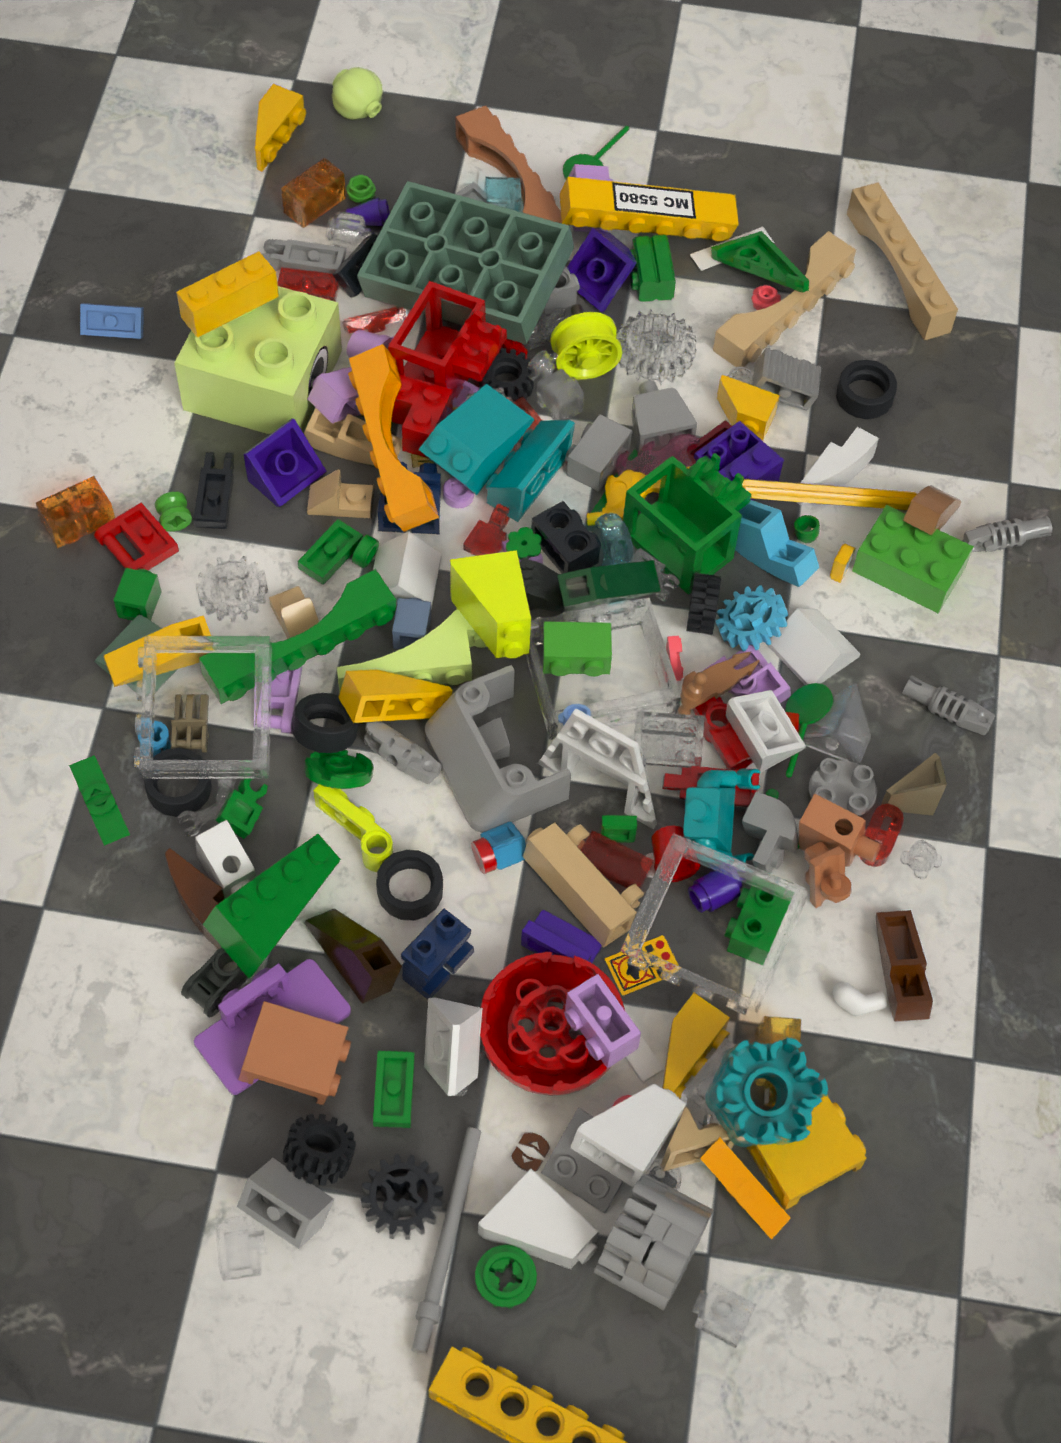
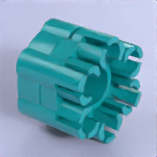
[705,1038,828,1147]

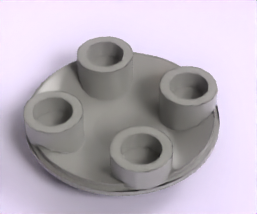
[809,758,877,816]

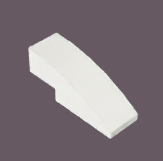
[796,427,879,505]

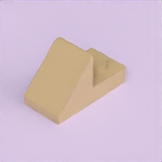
[307,470,373,518]
[269,586,319,639]
[660,1107,734,1171]

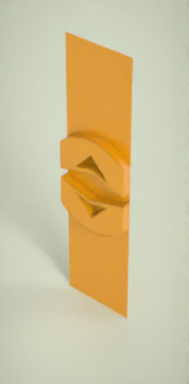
[700,1137,790,1240]

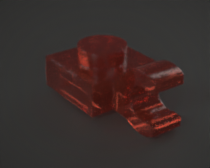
[463,503,510,556]

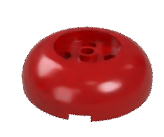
[480,952,625,1096]

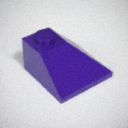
[567,228,637,312]

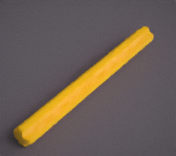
[742,479,917,510]

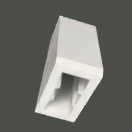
[570,1084,687,1188]
[478,1169,599,1269]

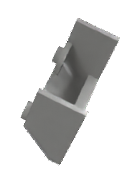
[425,665,571,833]

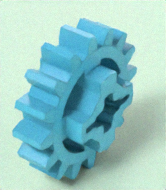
[716,585,789,651]

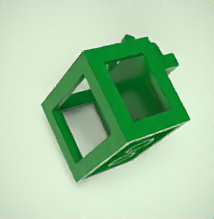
[621,453,752,595]

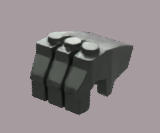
[519,558,562,611]

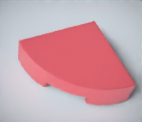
[665,635,683,682]

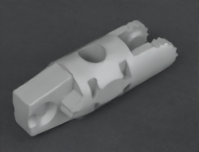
[364,721,442,784]

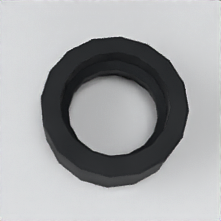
[836,359,897,419]
[293,693,358,753]
[143,748,212,817]
[376,849,443,921]

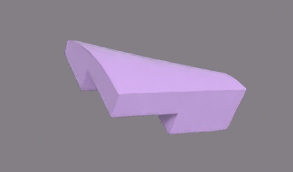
[701,645,791,703]

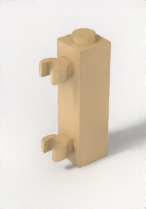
[523,823,644,948]

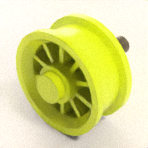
[550,305,622,380]

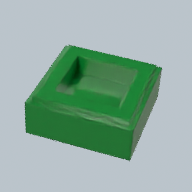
[600,815,637,843]

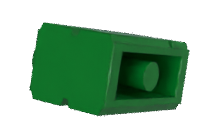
[630,235,676,302]

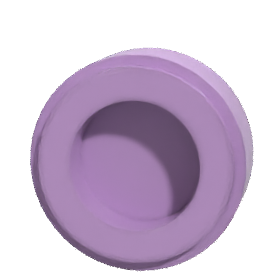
[443,477,474,508]

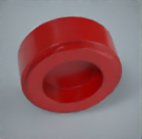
[471,838,497,874]

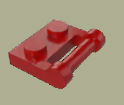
[94,502,179,570]

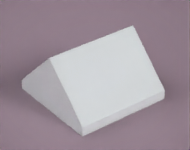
[373,532,441,610]
[767,608,860,685]
[726,690,806,772]
[424,998,482,1096]

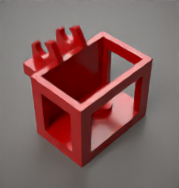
[388,281,507,400]

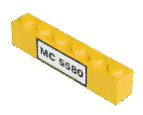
[559,177,739,241]

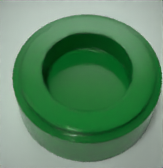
[352,534,379,568]

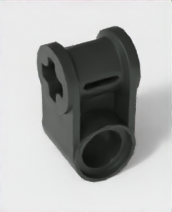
[181,947,248,1018]

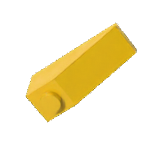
[339,669,453,723]

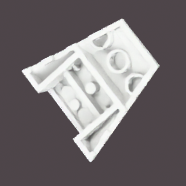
[537,709,657,829]

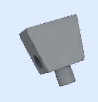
[631,380,697,454]

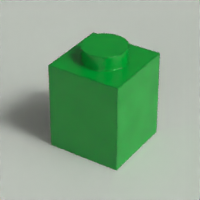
[113,568,161,621]

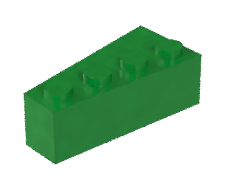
[203,834,341,979]

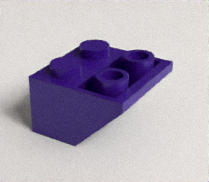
[694,421,784,501]

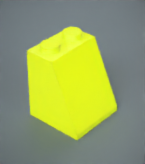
[450,550,531,658]

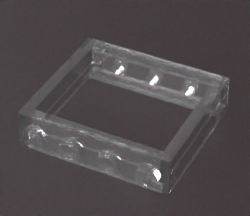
[525,598,681,740]
[134,636,272,779]
[620,833,809,1015]

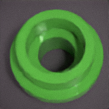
[346,175,376,203]

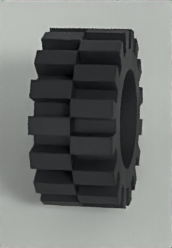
[479,348,534,406]
[686,573,721,635]
[283,1114,356,1185]

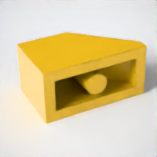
[717,375,780,441]

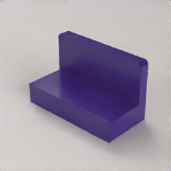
[521,910,602,963]

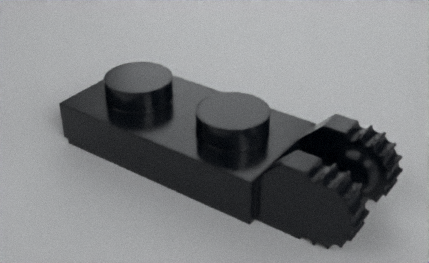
[194,451,234,529]

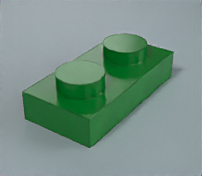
[297,519,363,585]
[373,1051,415,1128]

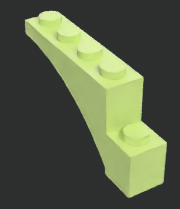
[337,609,487,693]

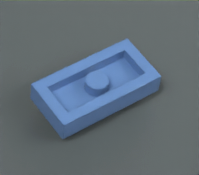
[80,303,144,339]

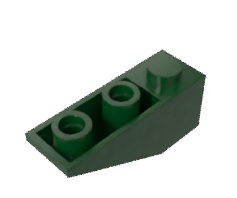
[557,560,661,613]

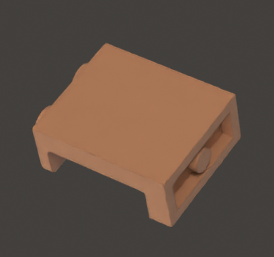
[238,1001,351,1105]

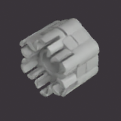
[593,1173,714,1311]

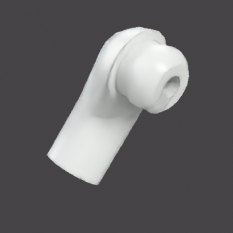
[832,982,887,1016]

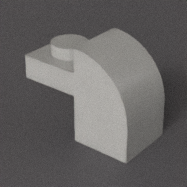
[742,791,799,878]

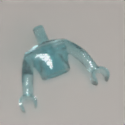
[595,512,634,612]

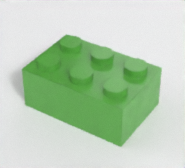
[852,505,974,614]

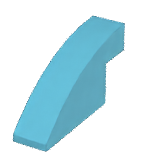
[735,500,820,587]

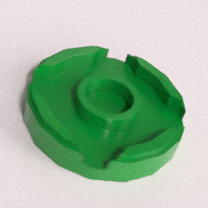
[304,750,374,789]

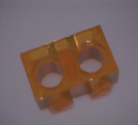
[281,158,346,228]
[35,476,115,548]

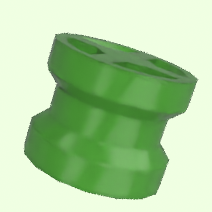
[155,492,192,532]

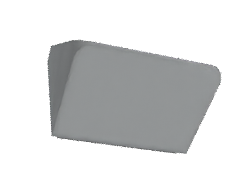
[478,717,510,760]

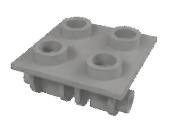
[541,1108,623,1213]

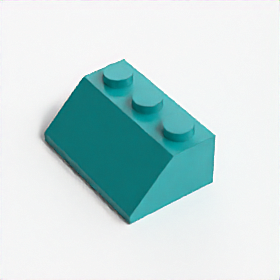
[486,420,575,522]

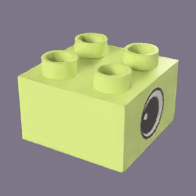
[174,286,342,435]

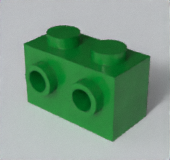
[724,878,795,967]

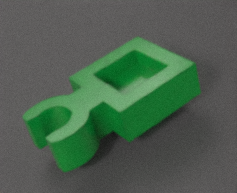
[215,774,268,839]

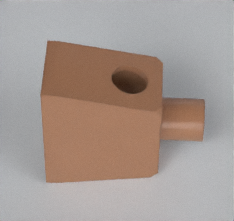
[799,793,881,867]

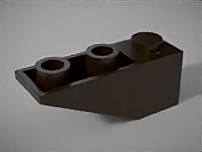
[304,908,402,1004]

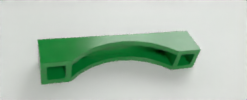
[199,569,396,704]

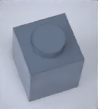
[392,598,431,649]

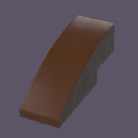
[165,848,225,949]
[876,910,933,1022]

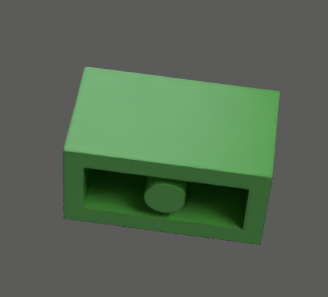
[543,622,612,677]

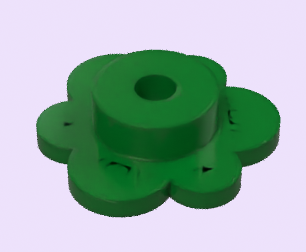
[506,527,541,560]

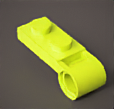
[313,784,393,872]

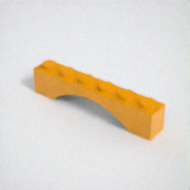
[348,344,439,532]

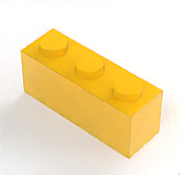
[176,251,279,338]

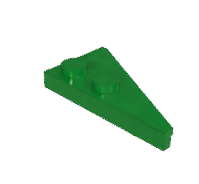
[711,231,809,293]

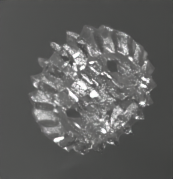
[616,309,697,385]

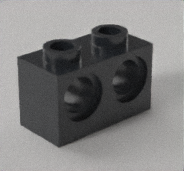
[531,501,601,574]

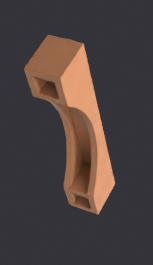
[456,106,567,225]

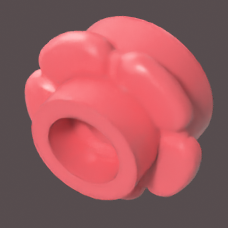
[752,285,781,310]

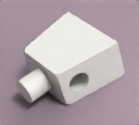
[195,820,255,899]

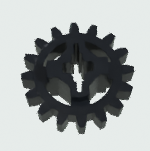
[361,1154,443,1240]

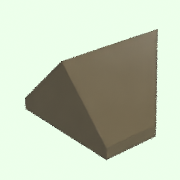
[881,753,947,816]

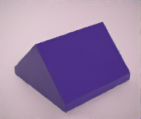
[244,418,327,507]

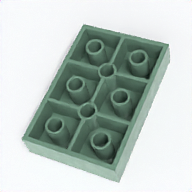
[357,181,574,344]

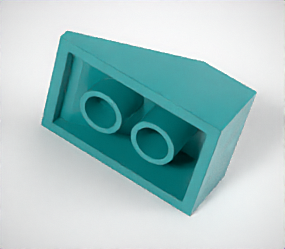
[419,384,535,495]

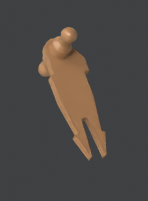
[678,652,760,718]

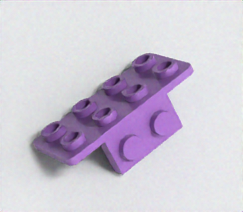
[194,959,351,1095]

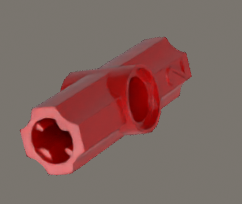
[692,697,754,770]

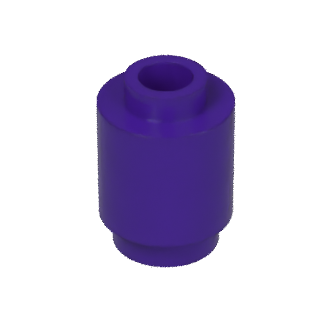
[688,866,743,913]

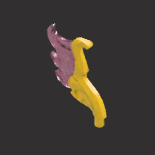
[586,434,700,527]

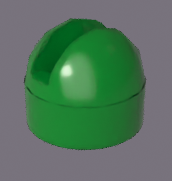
[794,515,820,543]

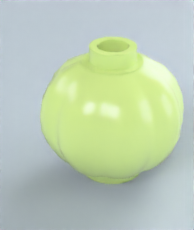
[332,67,383,119]

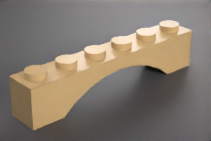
[847,182,958,341]
[713,231,856,370]

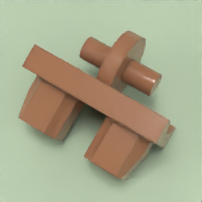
[804,842,851,908]

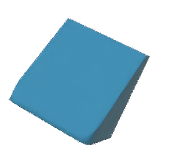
[480,822,526,870]

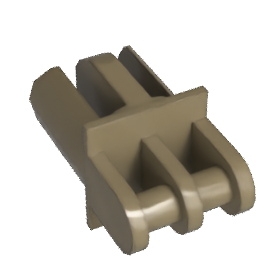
[171,694,209,753]

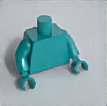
[683,769,761,875]

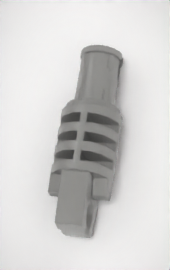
[963,516,1052,552]
[902,675,995,735]

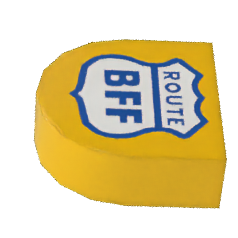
[830,544,856,583]

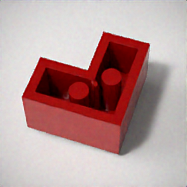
[391,374,453,459]

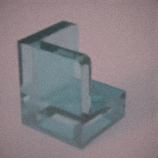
[484,177,522,212]

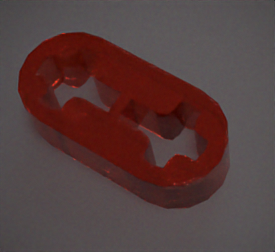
[859,804,904,867]

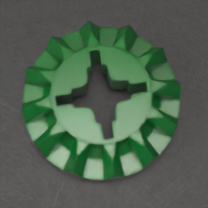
[475,1245,537,1309]

